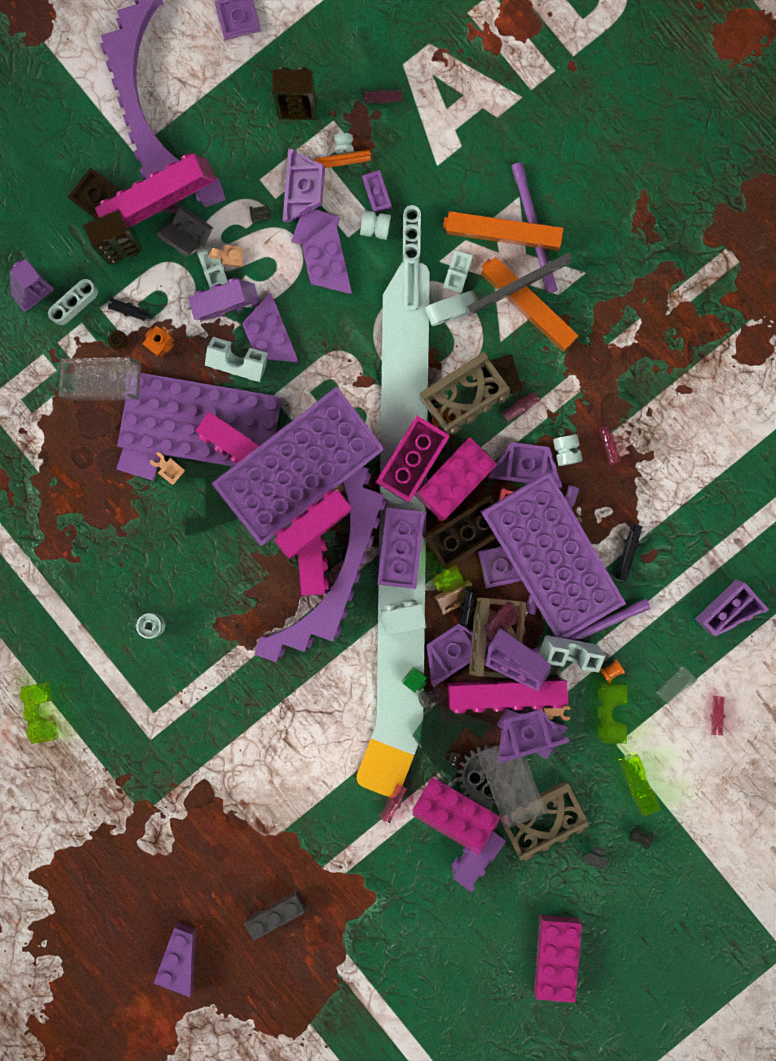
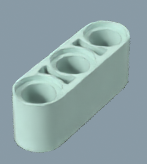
[48,279,98,325]
[425,290,478,326]

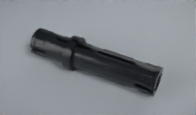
[615,523,643,582]

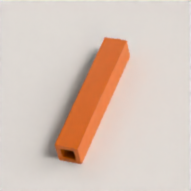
[443,211,563,251]
[481,257,579,352]

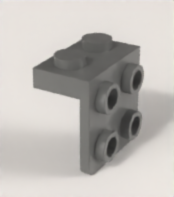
[157,206,213,256]

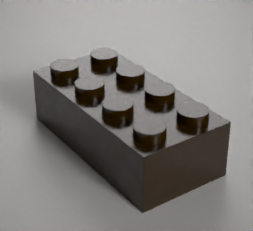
[272,67,317,120]
[83,209,143,265]
[422,494,496,570]

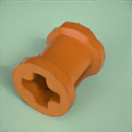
[600,659,625,684]

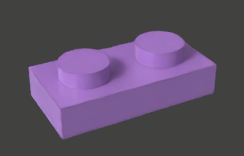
[362,170,392,213]

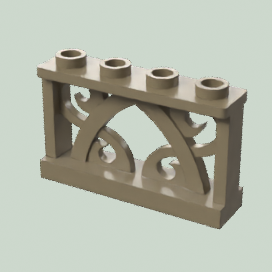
[420,352,510,435]
[469,597,527,678]
[498,780,589,860]

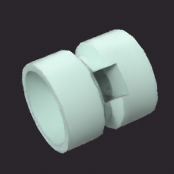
[360,210,391,240]
[553,435,583,466]
[136,613,166,639]

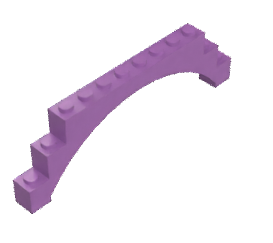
[100,0,226,207]
[254,467,387,662]

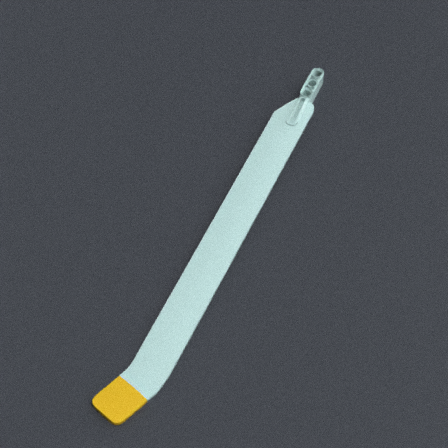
[357,205,430,797]

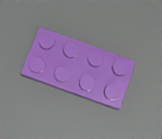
[377,508,425,589]

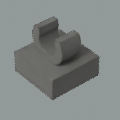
[583,846,608,869]

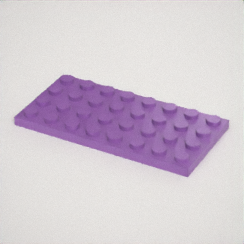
[117,371,282,466]
[211,387,384,546]
[481,471,626,639]

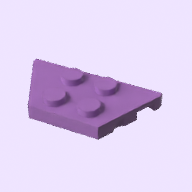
[283,149,325,223]
[302,220,352,294]
[242,293,298,363]
[488,442,562,488]
[427,623,489,687]
[498,709,570,764]

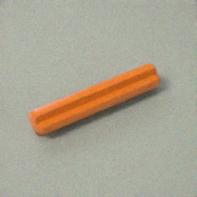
[315,150,371,168]

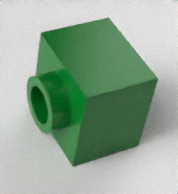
[401,666,427,693]

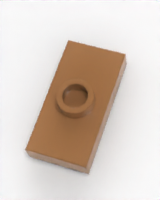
[435,579,477,615]

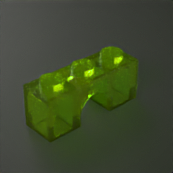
[20,681,58,744]
[597,683,628,744]
[617,752,661,817]

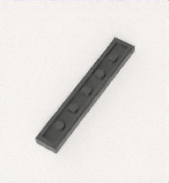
[466,252,573,316]

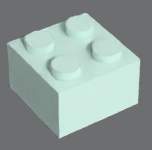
[381,600,426,635]

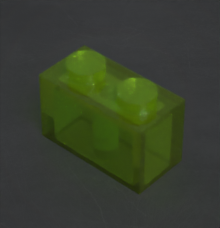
[432,565,465,593]

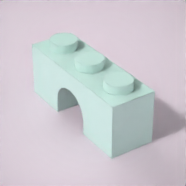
[205,337,268,382]
[539,636,605,673]

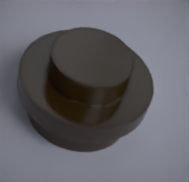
[108,330,128,350]

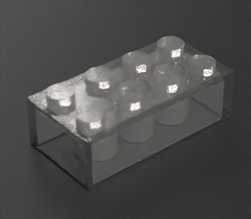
[59,357,141,401]
[477,745,547,828]

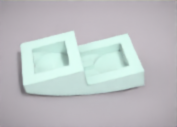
[198,247,228,289]
[443,250,473,293]

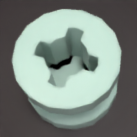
[334,133,354,154]

